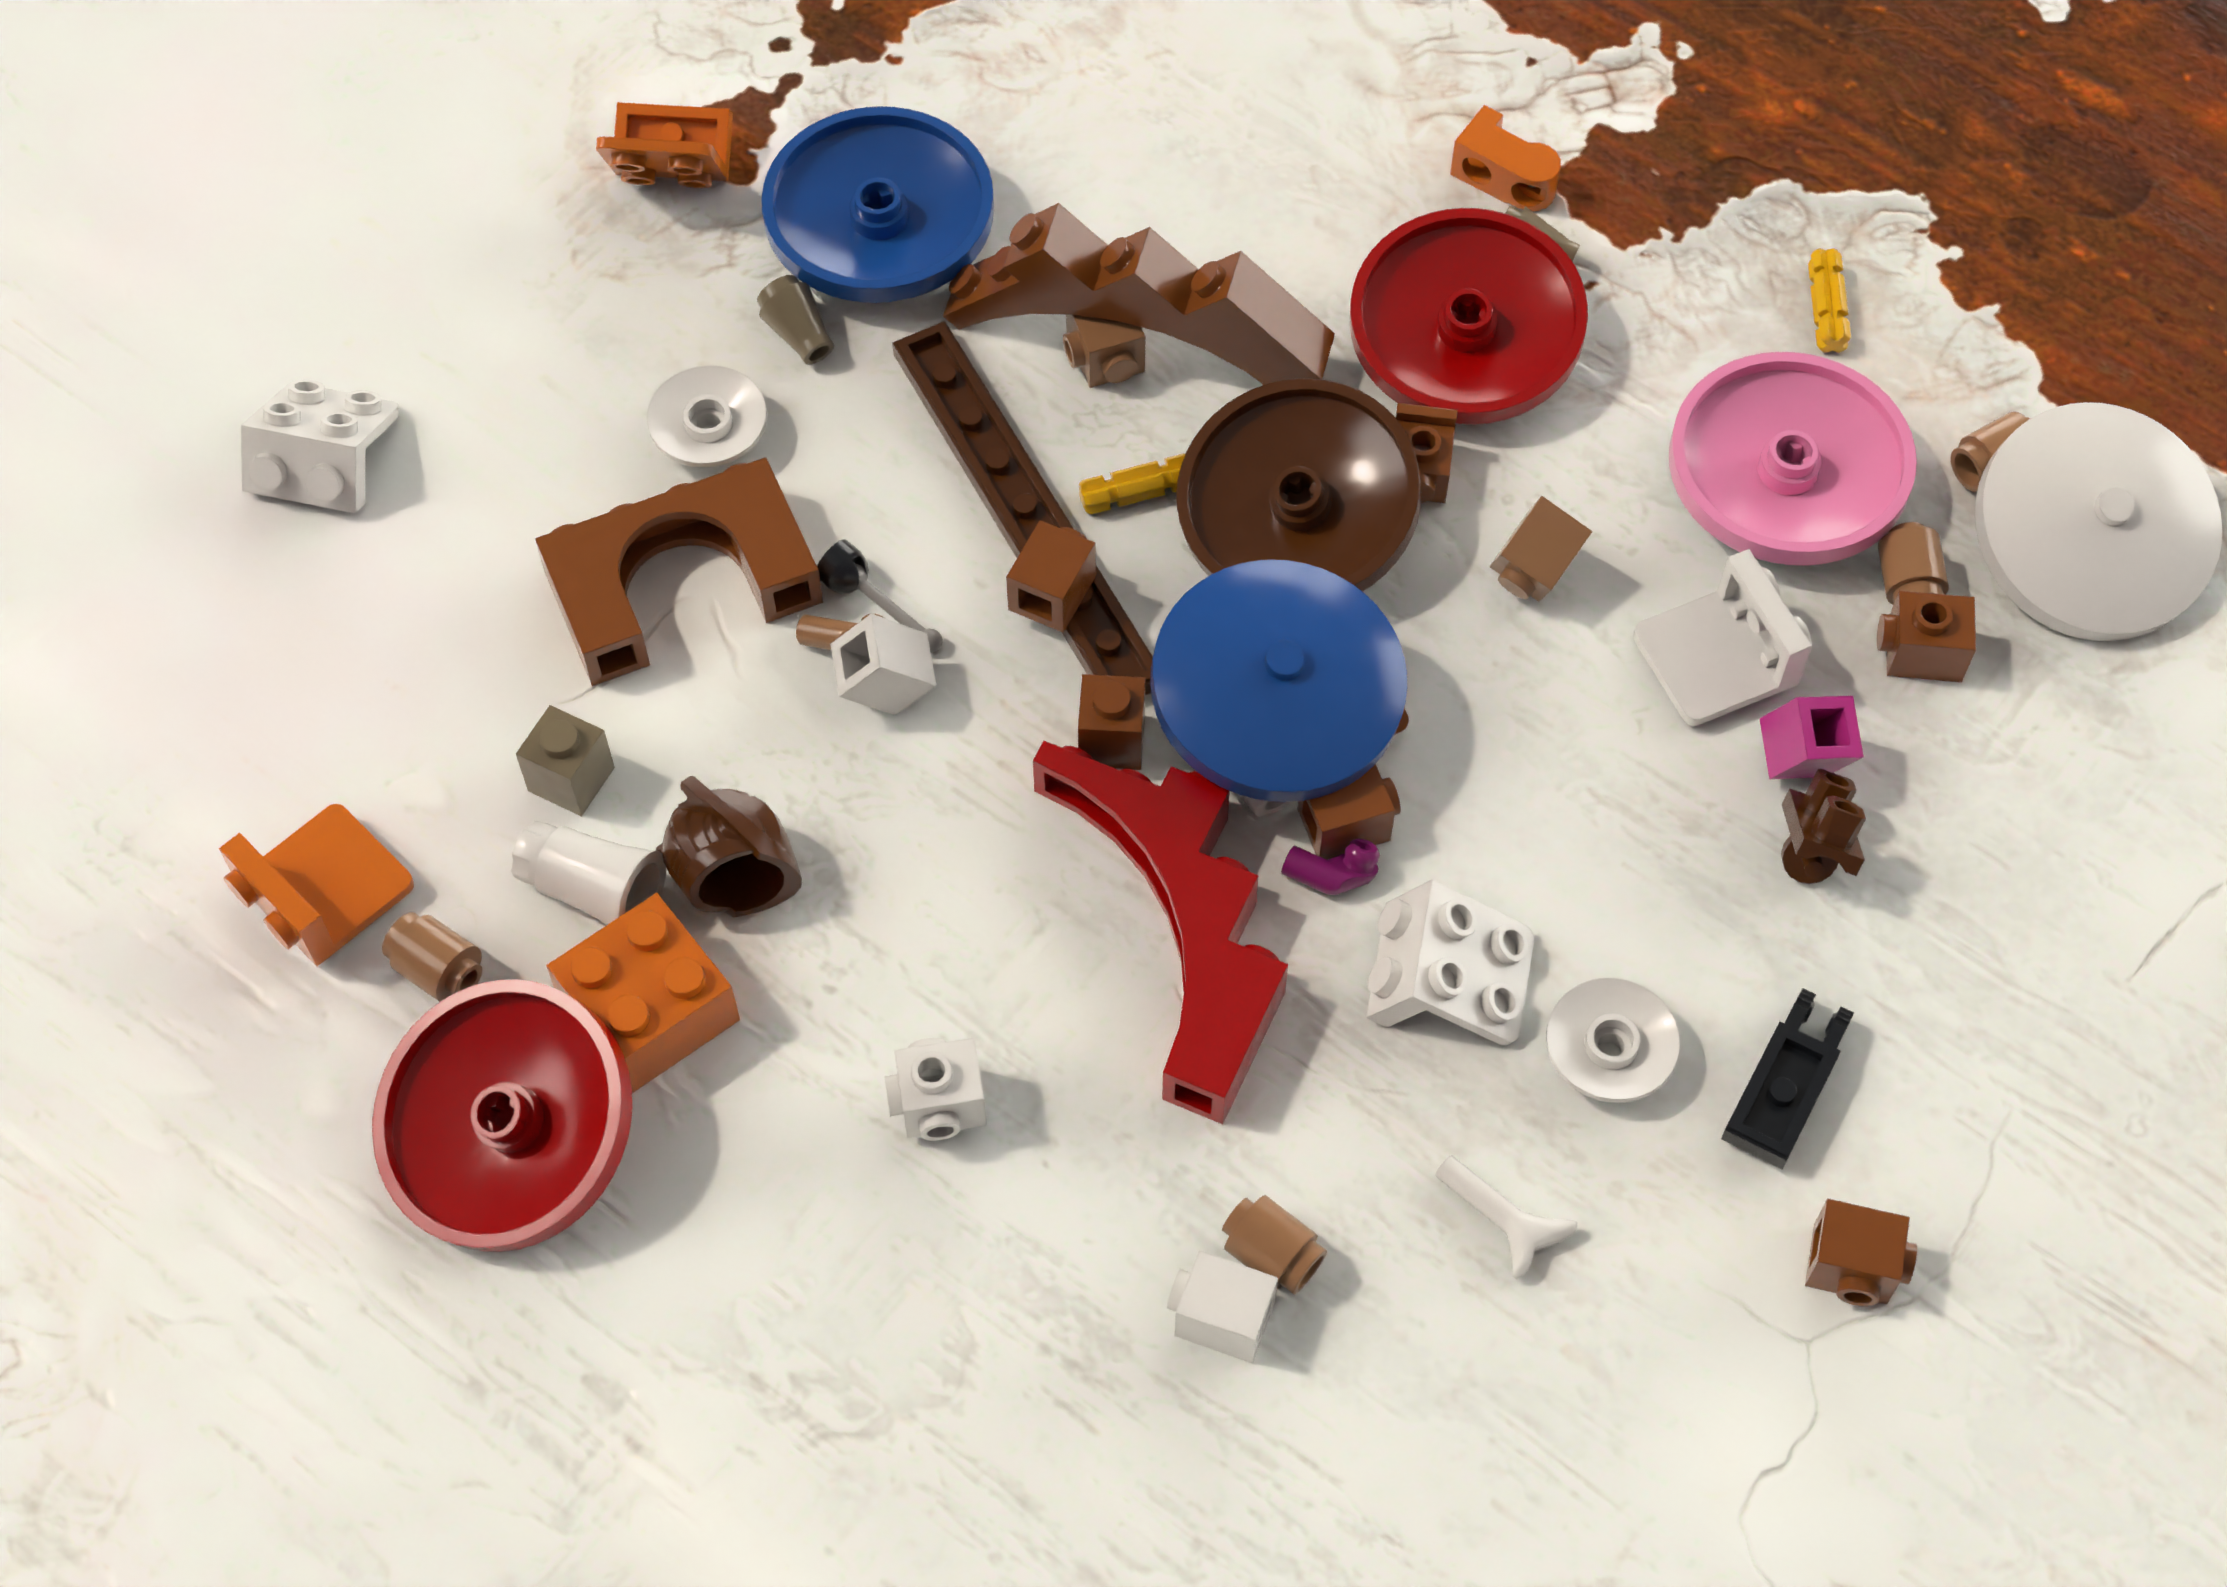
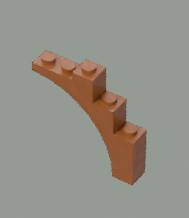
[942,203,1335,385]

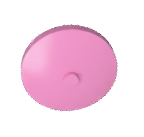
[1669,352,1917,566]

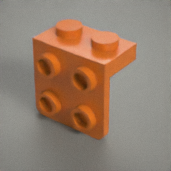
[596,102,733,188]
[219,804,414,967]

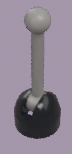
[817,539,943,653]

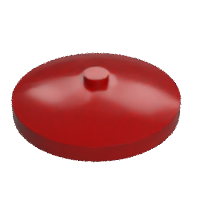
[1350,208,1588,425]
[372,979,633,1252]

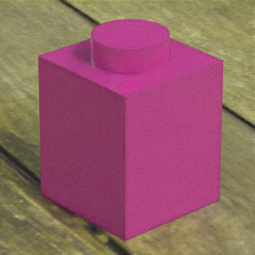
[1759,696,1864,779]

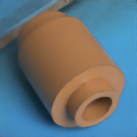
[1950,412,2031,492]
[1878,522,1949,605]
[382,912,482,1002]
[1222,1195,1327,1295]

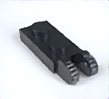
[1721,988,1854,1170]

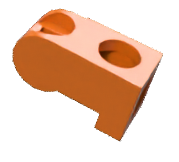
[1450,105,1561,211]

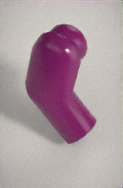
[1281,839,1380,896]

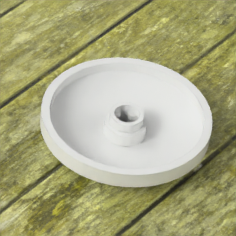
[1975,402,2222,641]

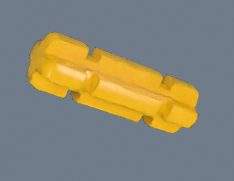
[1808,248,1851,353]
[1079,453,1185,514]

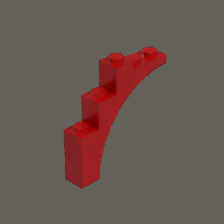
[1033,740,1288,1125]

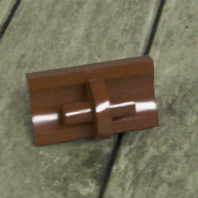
[1781,769,1866,884]

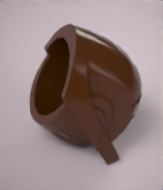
[656,776,802,918]

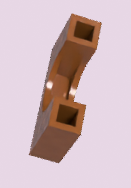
[535,457,823,686]

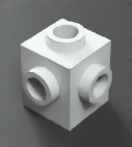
[884,1038,987,1141]

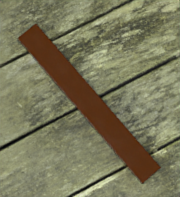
[892,321,1153,696]

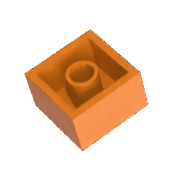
[546,892,740,1093]

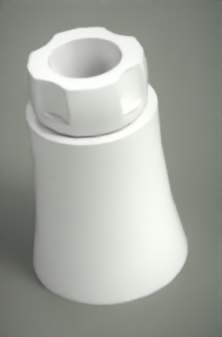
[511,821,666,925]

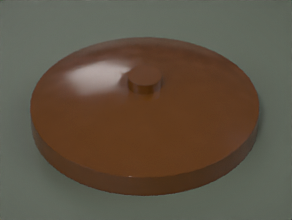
[1176,378,1422,592]

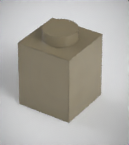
[516,705,615,817]

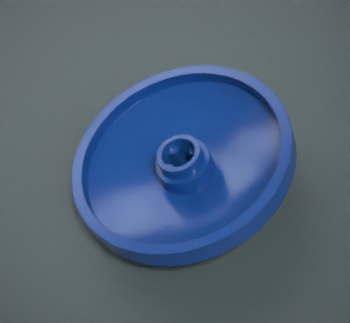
[761,106,994,303]
[1150,560,1408,802]

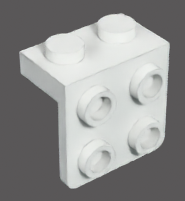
[241,379,399,513]
[1633,549,1812,726]
[1366,879,1534,1045]

